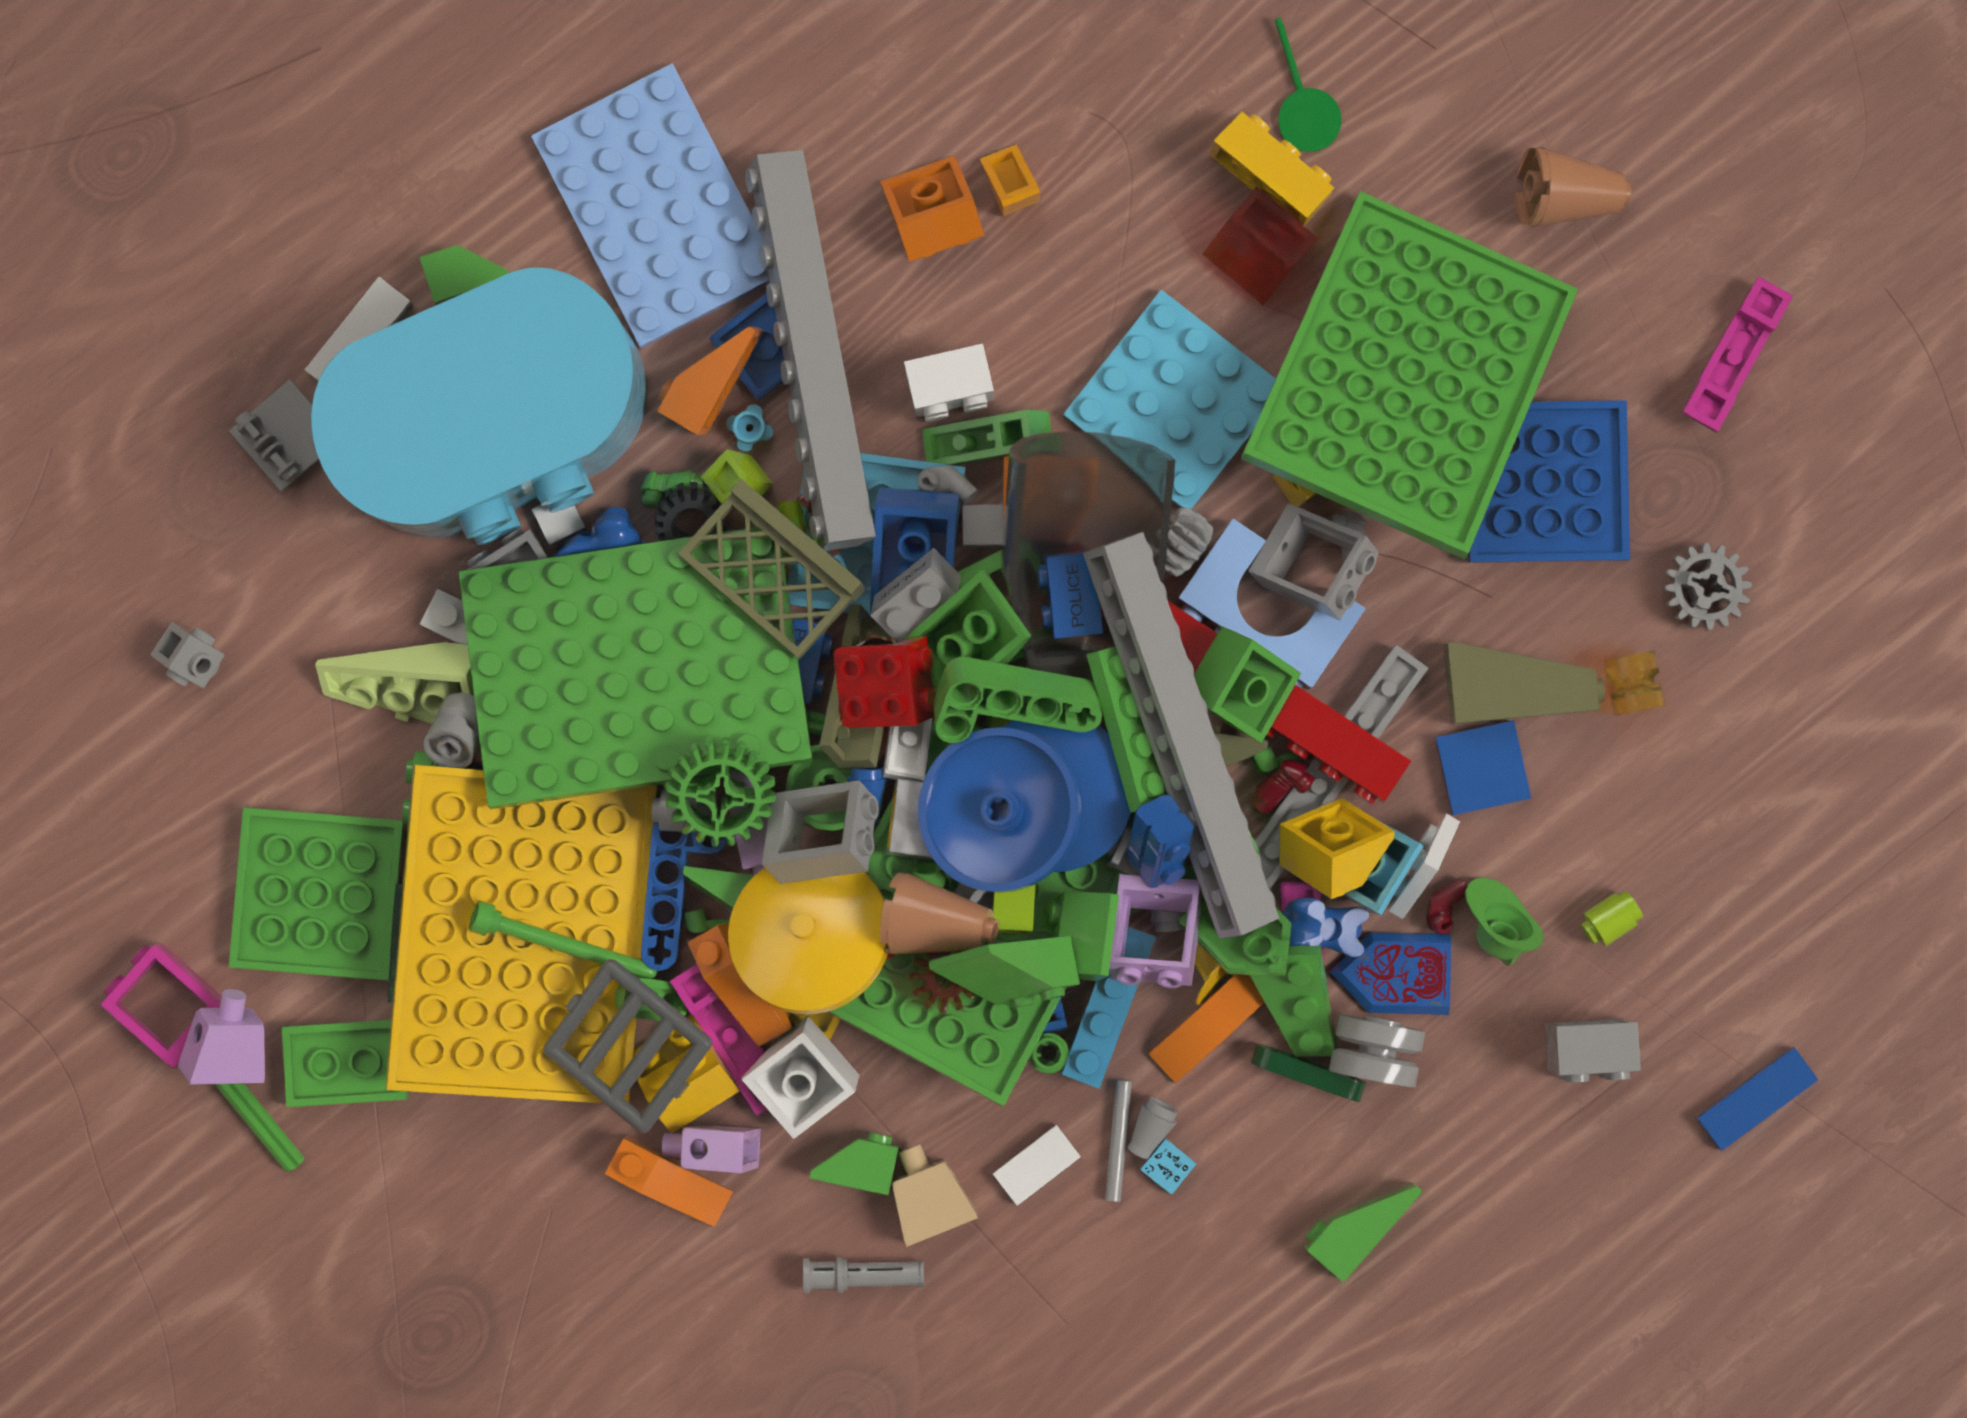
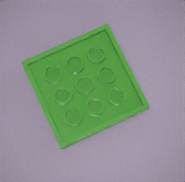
[229,807,405,981]

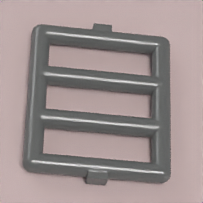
[543,959,712,1133]

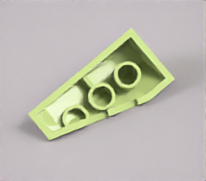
[315,642,474,724]

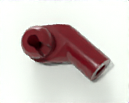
[1426,877,1467,935]

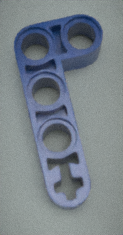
[641,822,729,971]

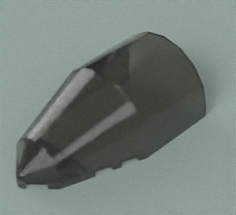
[1000,431,1175,699]

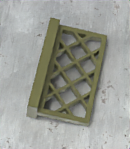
[678,479,865,660]

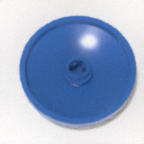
[1003,720,1133,872]
[918,727,1082,893]

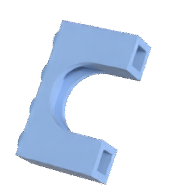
[1177,519,1366,690]

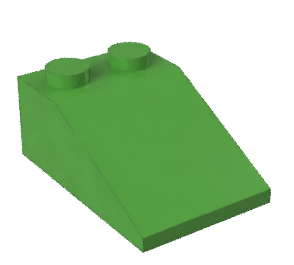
[902,570,1031,691]
[928,936,1080,1008]

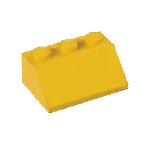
[1209,112,1334,231]

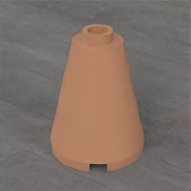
[1515,147,1631,227]
[880,872,999,954]

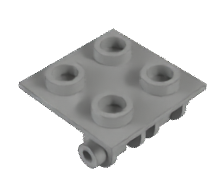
[229,379,319,491]

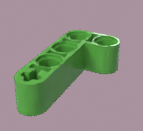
[933,657,1102,743]

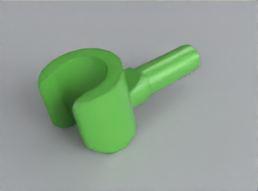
[1251,747,1310,774]
[683,909,730,933]

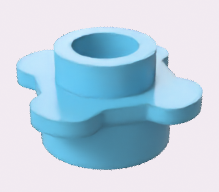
[726,405,773,451]

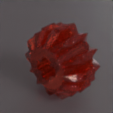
[909,951,975,1014]

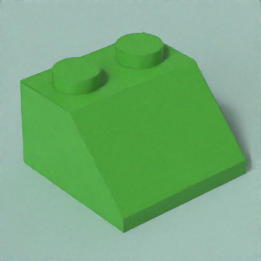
[1194,626,1301,743]
[1049,891,1119,981]

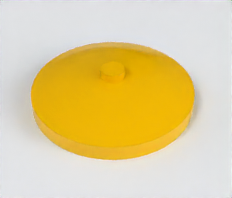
[728,867,888,1014]

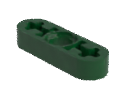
[1250,1043,1367,1102]

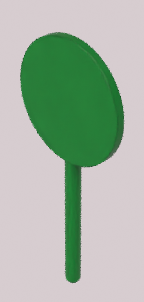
[1275,17,1342,152]

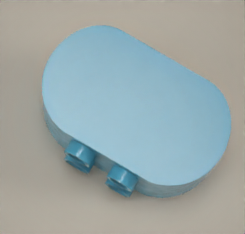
[311,268,647,545]

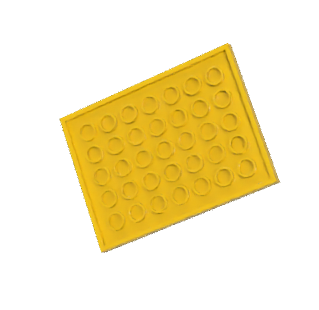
[385,764,657,1103]

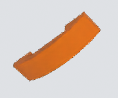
[1148,974,1264,1083]

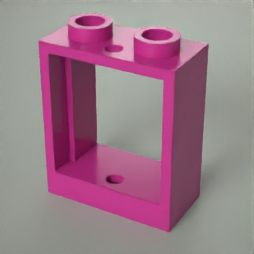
[101,943,221,1069]

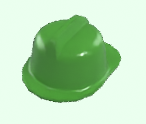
[1465,878,1544,966]

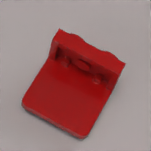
[833,636,936,728]

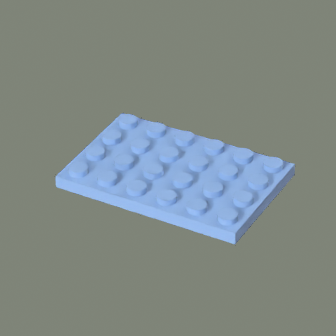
[531,63,770,349]

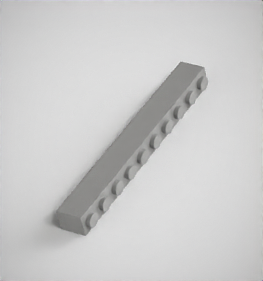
[745,150,876,551]
[1083,532,1279,938]

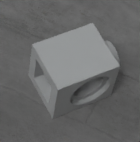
[963,504,1011,548]

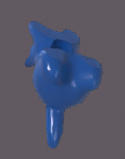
[554,507,649,557]
[1280,898,1369,957]

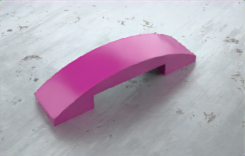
[1682,276,1793,433]
[670,963,767,1116]

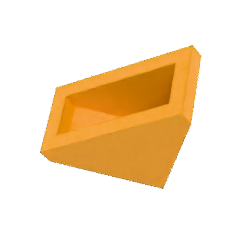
[980,144,1040,216]

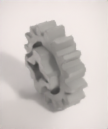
[1662,543,1752,631]

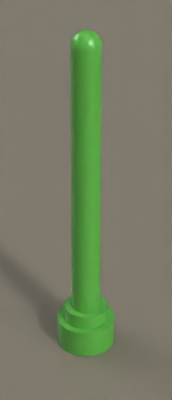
[468,900,657,979]

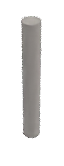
[1105,1080,1132,1202]

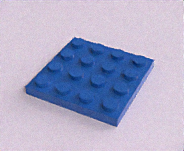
[1468,400,1630,563]

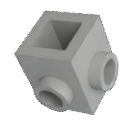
[150,621,225,689]

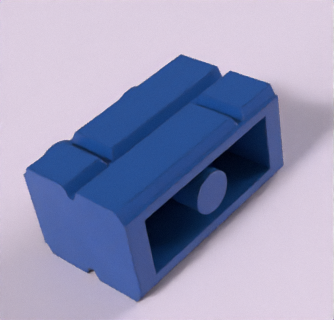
[1126,795,1194,888]

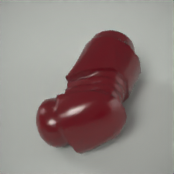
[1251,760,1315,814]

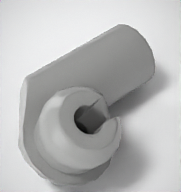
[917,466,978,505]

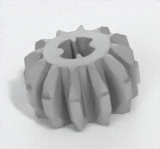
[1150,507,1213,577]

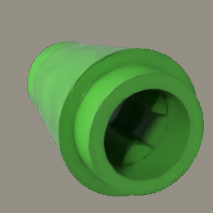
[1029,1033,1069,1073]

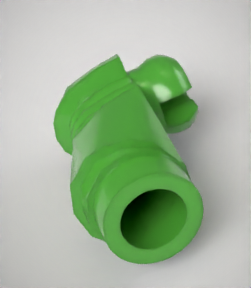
[639,470,706,509]

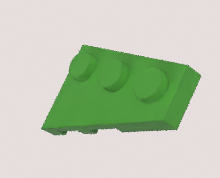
[1250,945,1337,1056]

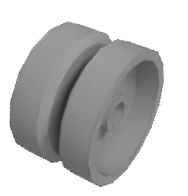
[1329,1015,1426,1088]

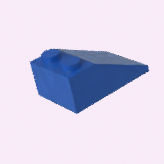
[869,488,959,617]

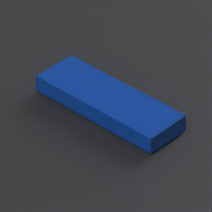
[1695,1047,1818,1151]

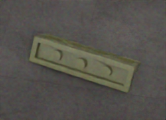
[819,604,891,769]

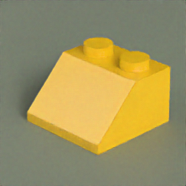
[1279,798,1395,899]

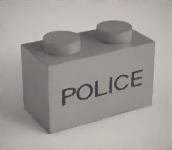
[870,548,961,643]

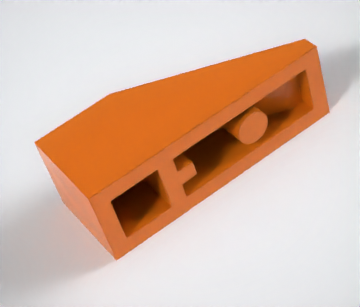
[657,326,764,435]
[687,923,793,1047]
[605,1135,734,1227]

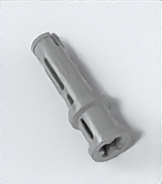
[803,1257,924,1294]

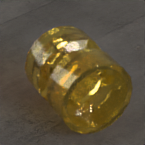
[1603,650,1666,716]

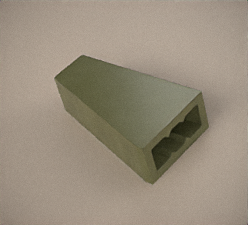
[1443,642,1605,725]

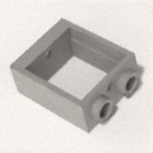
[1249,503,1379,621]
[762,780,879,884]

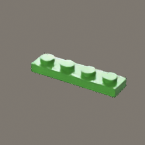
[1086,647,1167,813]

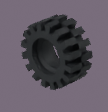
[655,482,728,541]

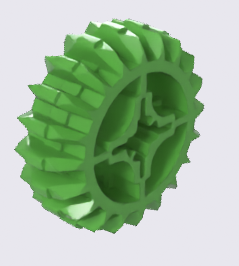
[665,737,776,847]

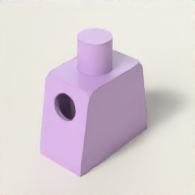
[178,989,265,1085]
[662,1125,761,1173]

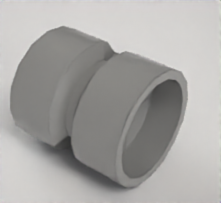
[423,693,480,768]

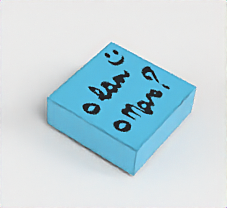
[1140,1138,1197,1195]

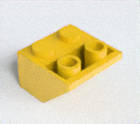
[633,1014,739,1134]

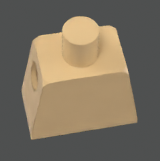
[892,1144,978,1247]

